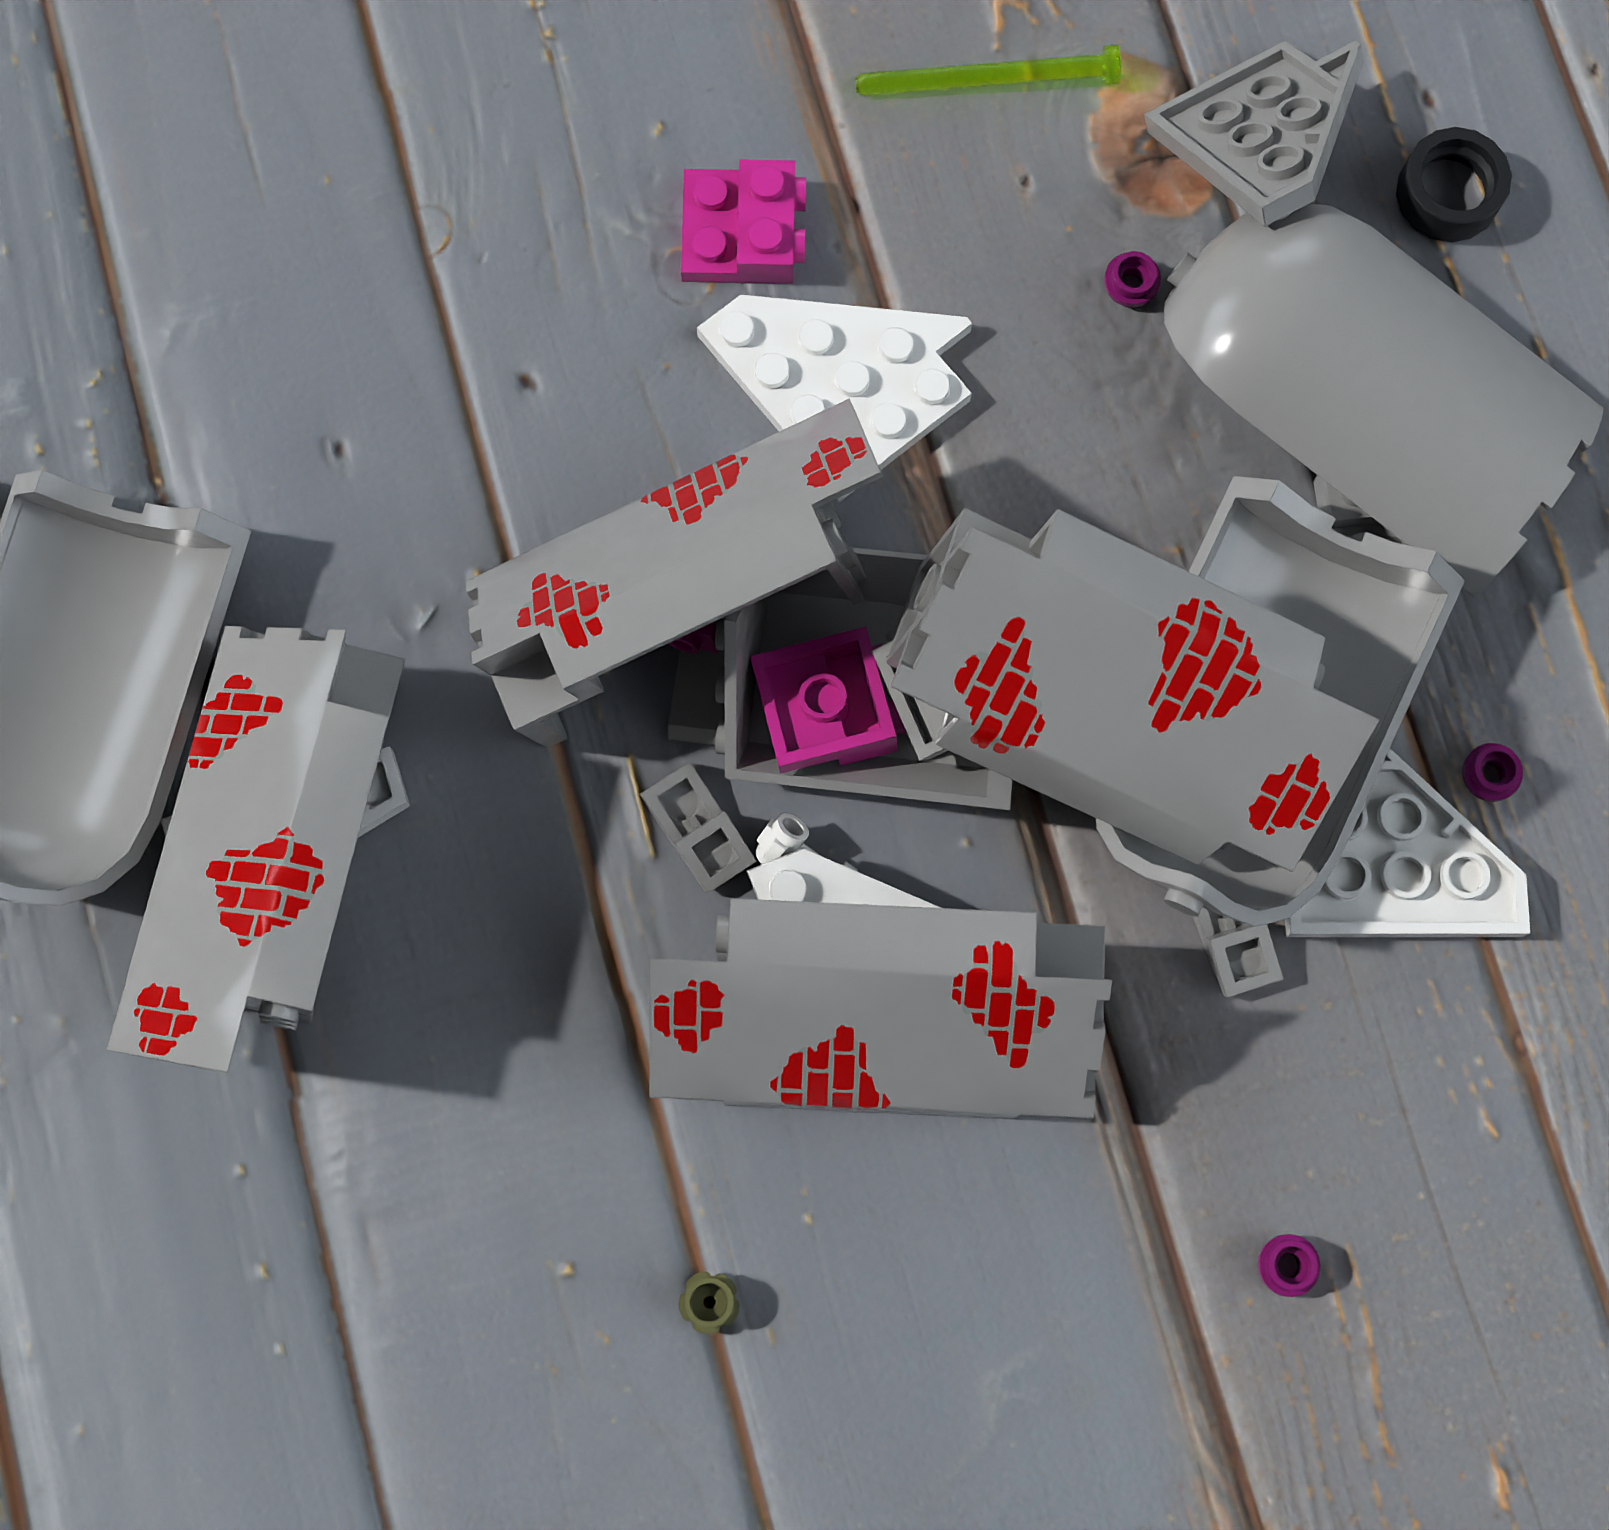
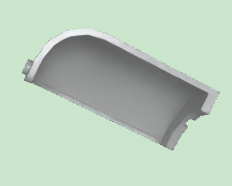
[1164,204,1604,597]
[0,470,251,906]
[1096,476,1465,927]

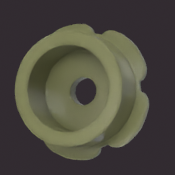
[679,1272,740,1334]

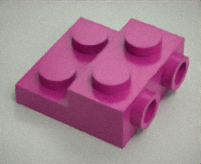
[681,160,806,284]
[750,627,906,774]

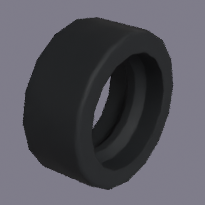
[1396,127,1512,243]

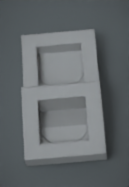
[639,762,756,894]
[1193,908,1284,997]

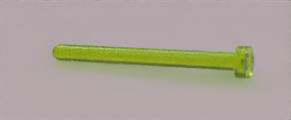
[855,44,1121,96]

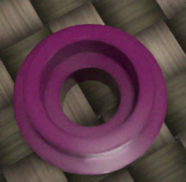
[1104,251,1161,308]
[1462,743,1523,802]
[1257,1234,1321,1297]

